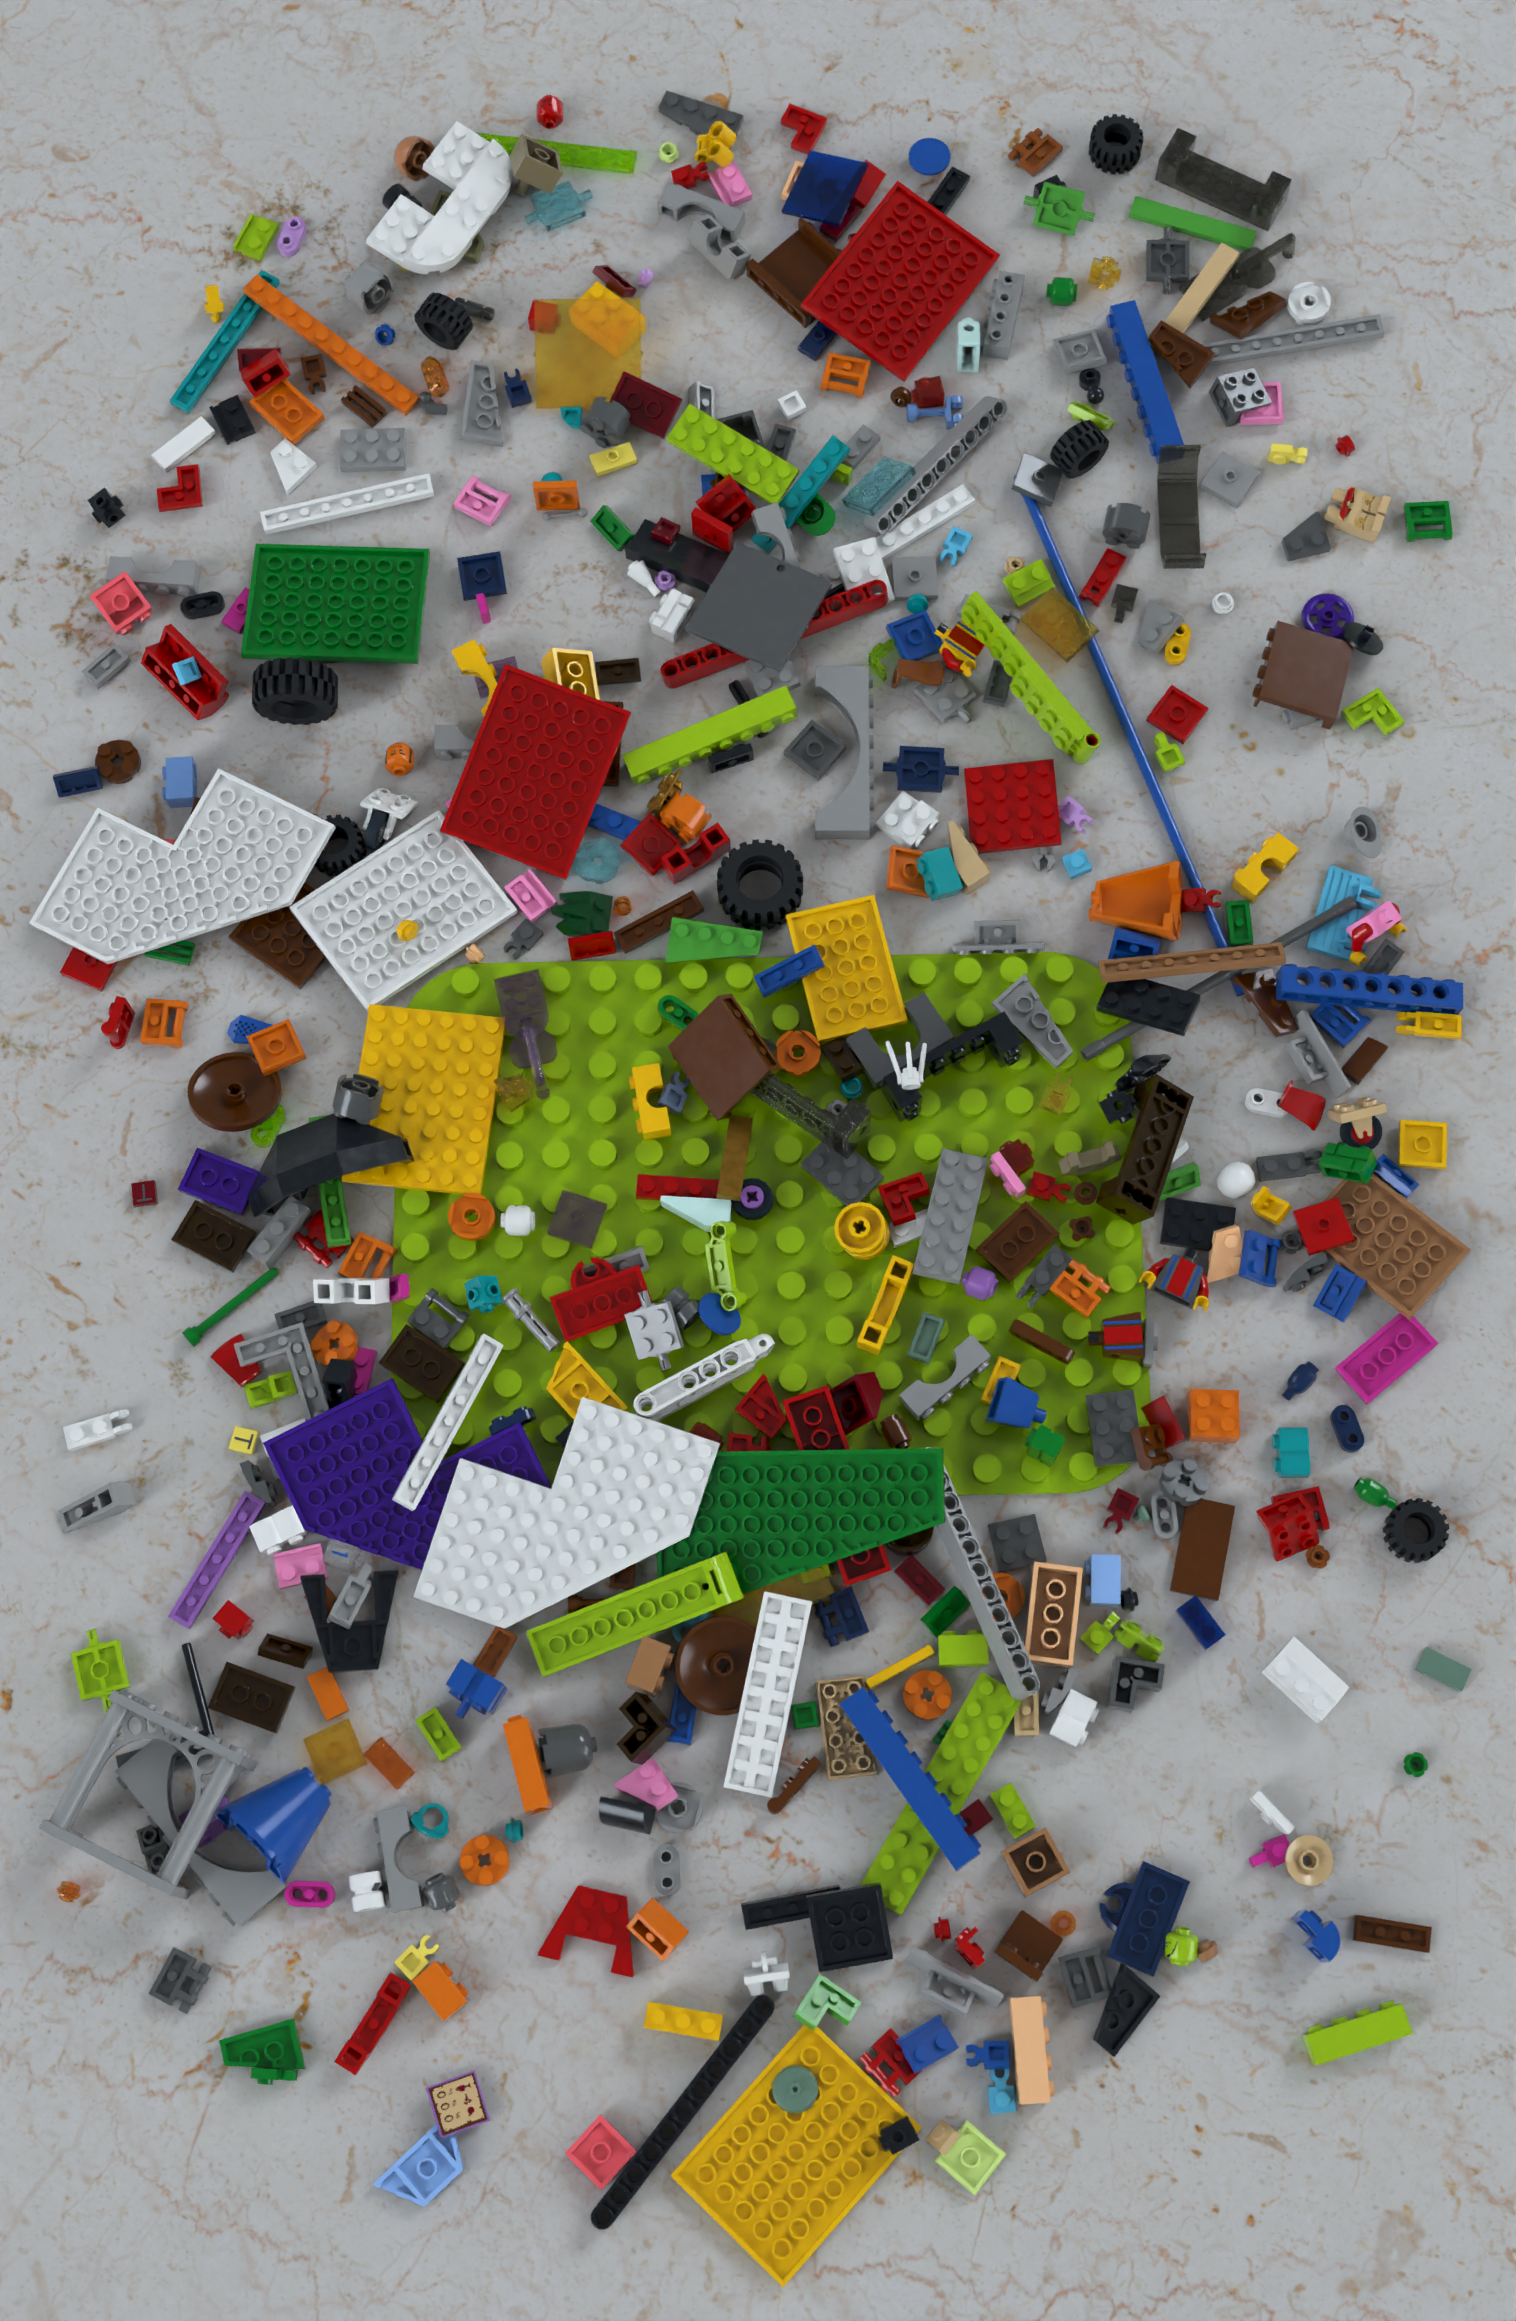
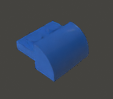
[1108,927,1161,959]
[1291,1910,1340,1963]

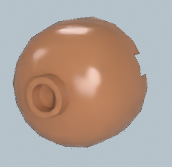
[394,136,435,181]

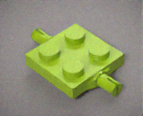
[70,1629,131,1712]

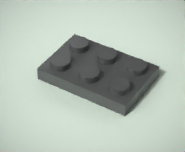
[801,1131,884,1207]
[1085,1390,1139,1467]

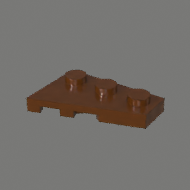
[1210,291,1286,339]
[1149,320,1215,389]
[1231,969,1298,1037]

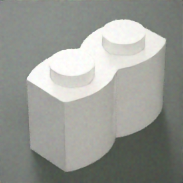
[249,1506,308,1556]
[1049,1689,1099,1748]

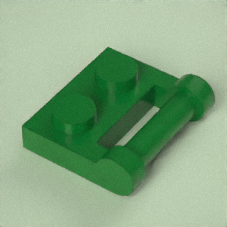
[1403,501,1453,542]

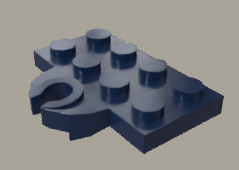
[1099,1861,1190,1977]

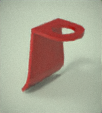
[1278,1080,1326,1131]
[211,1334,262,1387]

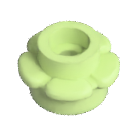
[659,142,679,163]

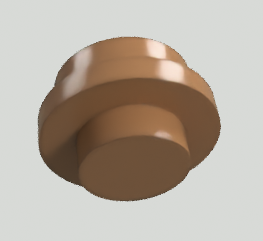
[1197,1939,1218,1962]

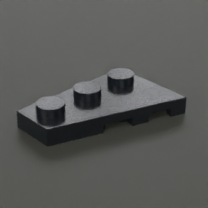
[1093,1963,1160,2057]

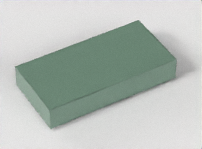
[907,1312,945,1365]
[1415,1647,1472,1692]

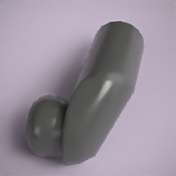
[419,391,447,415]

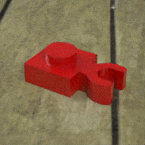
[671,162,710,189]
[1181,888,1221,913]
[1027,1171,1071,1203]

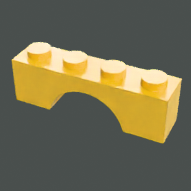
[451,639,497,718]
[857,1255,915,1356]

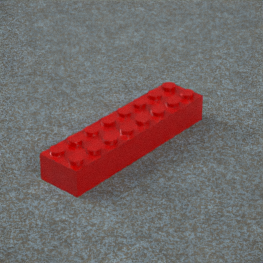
[782,1385,892,1587]

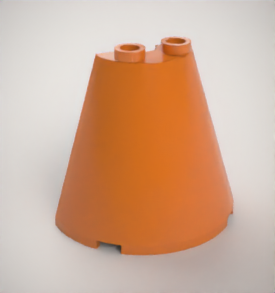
[1089,861,1183,941]

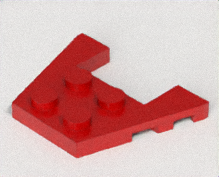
[537,1885,634,1978]

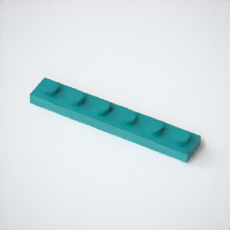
[751,435,851,554]

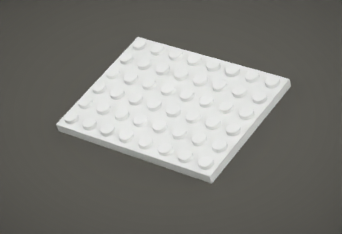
[290,810,517,1012]

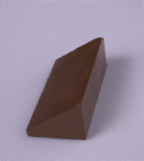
[1341,1037,1388,1085]

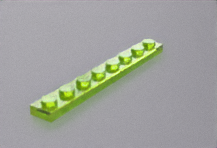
[475,132,637,174]

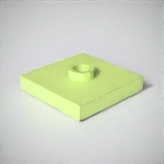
[934,2120,1006,2196]

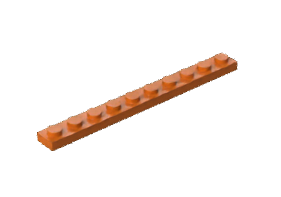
[243,275,419,416]

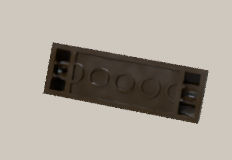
[1095,1074,1194,1225]

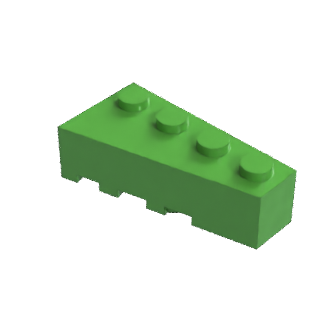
[665,917,763,963]

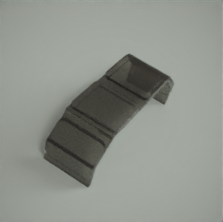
[1157,445,1206,569]

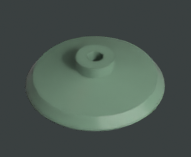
[772,2065,818,2113]

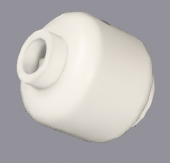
[501,1205,535,1236]

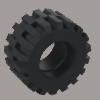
[1089,114,1143,174]
[414,292,473,350]
[1050,420,1109,479]
[315,814,366,876]
[1383,1498,1450,1563]

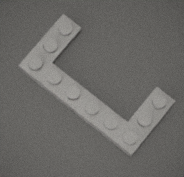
[234,1322,330,1481]

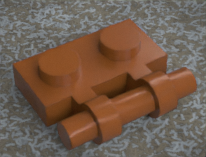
[1008,128,1063,177]

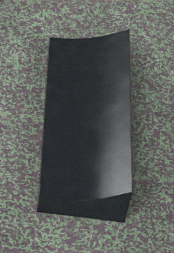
[625,519,729,593]

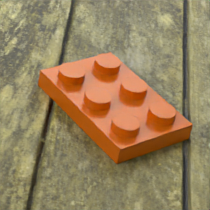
[249,379,325,445]

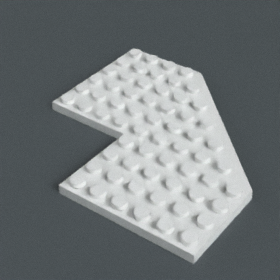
[29,768,336,964]
[413,1397,720,1629]

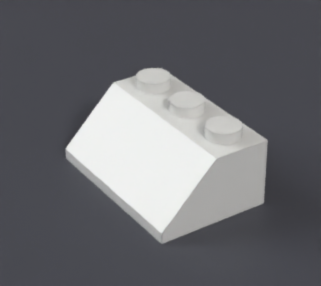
[1261,1637,1350,1724]

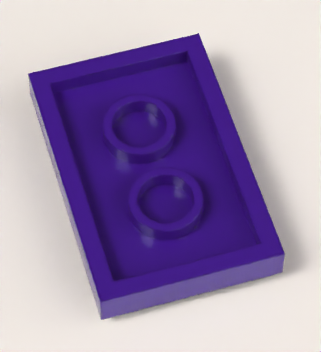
[178,1148,259,1216]

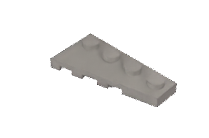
[991,973,1073,1069]

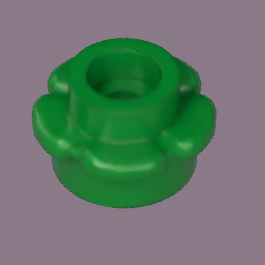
[1403,1752,1428,1777]

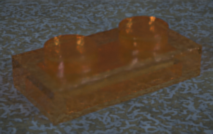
[363,1737,416,1790]

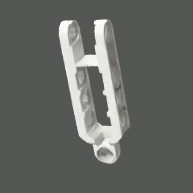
[634,1334,775,1422]

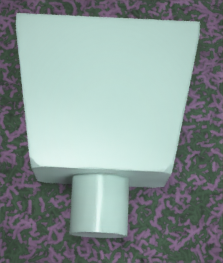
[957,318,980,373]

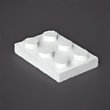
[833,537,895,603]

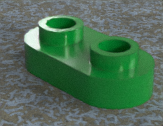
[658,995,698,1031]

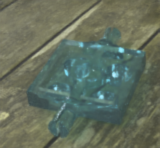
[524,181,593,231]

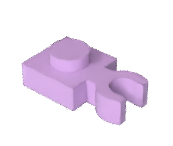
[1058,795,1094,834]

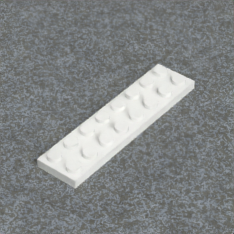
[723,1591,812,1798]

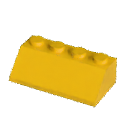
[541,648,600,700]

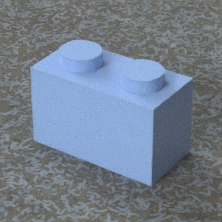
[1085,1554,1121,1607]

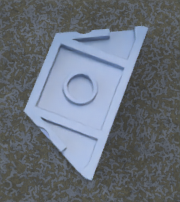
[373,2124,464,2207]

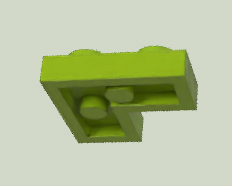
[1341,687,1405,736]

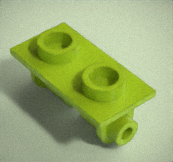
[1113,1619,1165,1663]

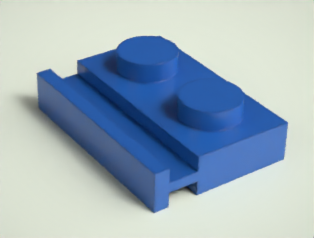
[1313,1264,1367,1323]
[896,2015,959,2074]

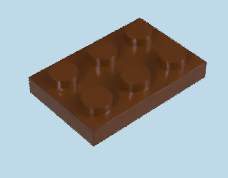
[976,1201,1060,1284]

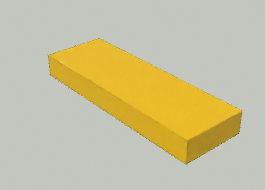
[866,1645,935,1690]

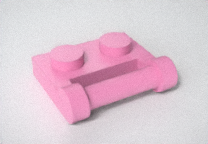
[453,476,511,527]

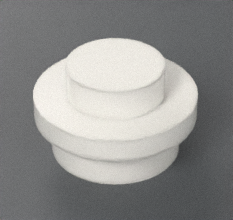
[1212,592,1234,614]

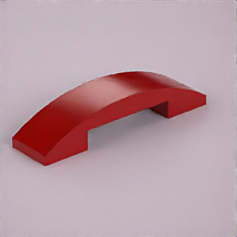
[334,1972,412,2076]

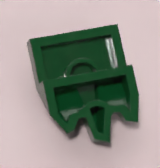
[551,891,613,937]

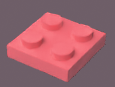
[565,2114,637,2191]

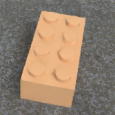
[1024,1561,1083,1669]

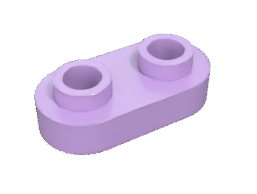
[277,216,306,257]

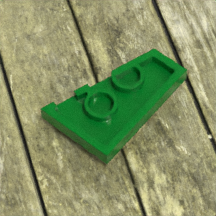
[219,2019,306,2069]

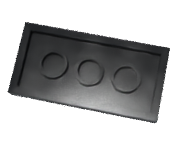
[1097,979,1201,1036]

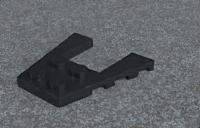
[300,1570,398,1673]

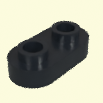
[180,591,225,620]

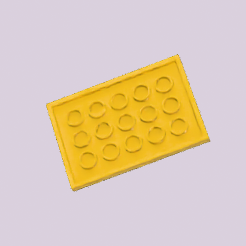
[785,895,908,1043]

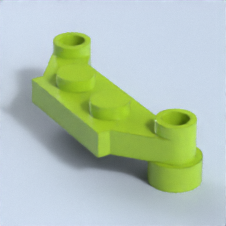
[705,1221,747,1311]

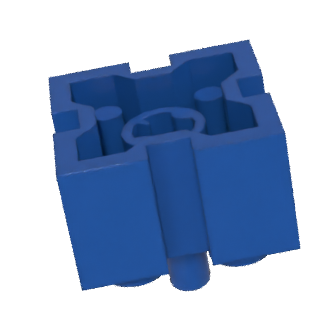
[446,1659,508,1719]

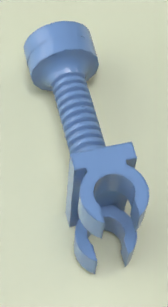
[907,395,964,429]

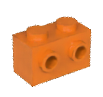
[626,1898,689,1961]
[412,1961,469,2021]

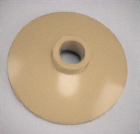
[1285,1835,1333,1886]

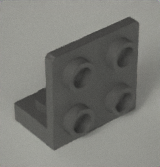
[1209,368,1272,427]

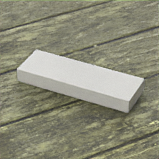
[152,416,216,473]

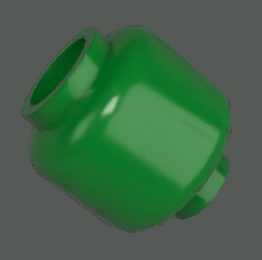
[1046,277,1077,306]

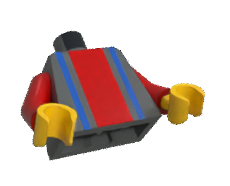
[1138,1248,1210,1313]

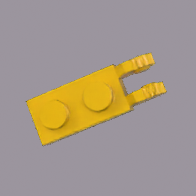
[1396,1011,1462,1040]

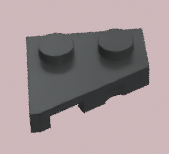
[1281,511,1331,562]

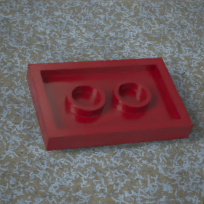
[609,371,682,439]

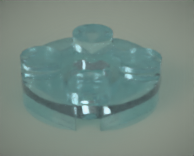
[575,838,620,884]

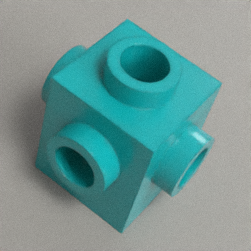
[464,1275,503,1313]

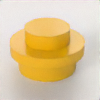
[396,919,418,942]

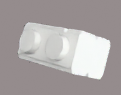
[649,589,695,643]

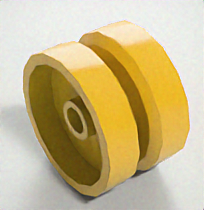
[834,1202,891,1260]

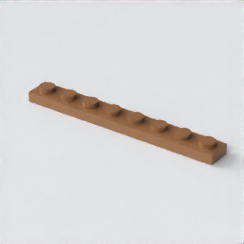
[1098,942,1286,983]

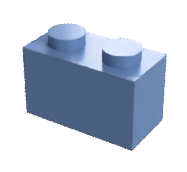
[162,756,197,808]

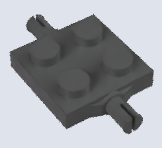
[1146,227,1189,294]

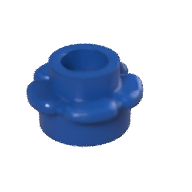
[375,324,396,345]

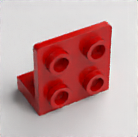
[1256,1492,1320,1562]

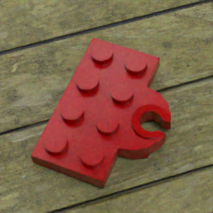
[549,1257,653,1342]

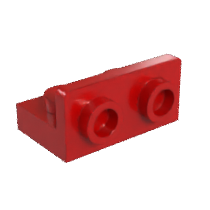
[953,1927,985,1970]

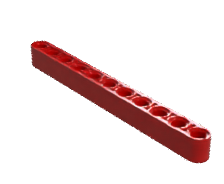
[660,580,889,689]

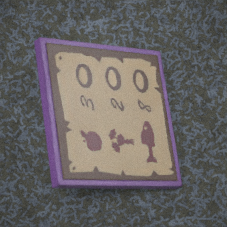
[426,2070,490,2138]

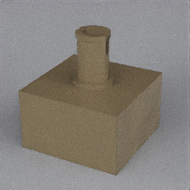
[510,134,563,196]

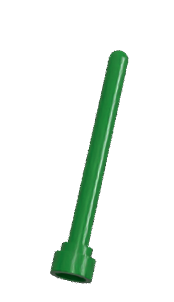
[182,1267,279,1347]

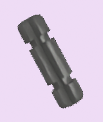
[455,297,495,321]

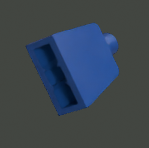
[985,1377,1046,1428]

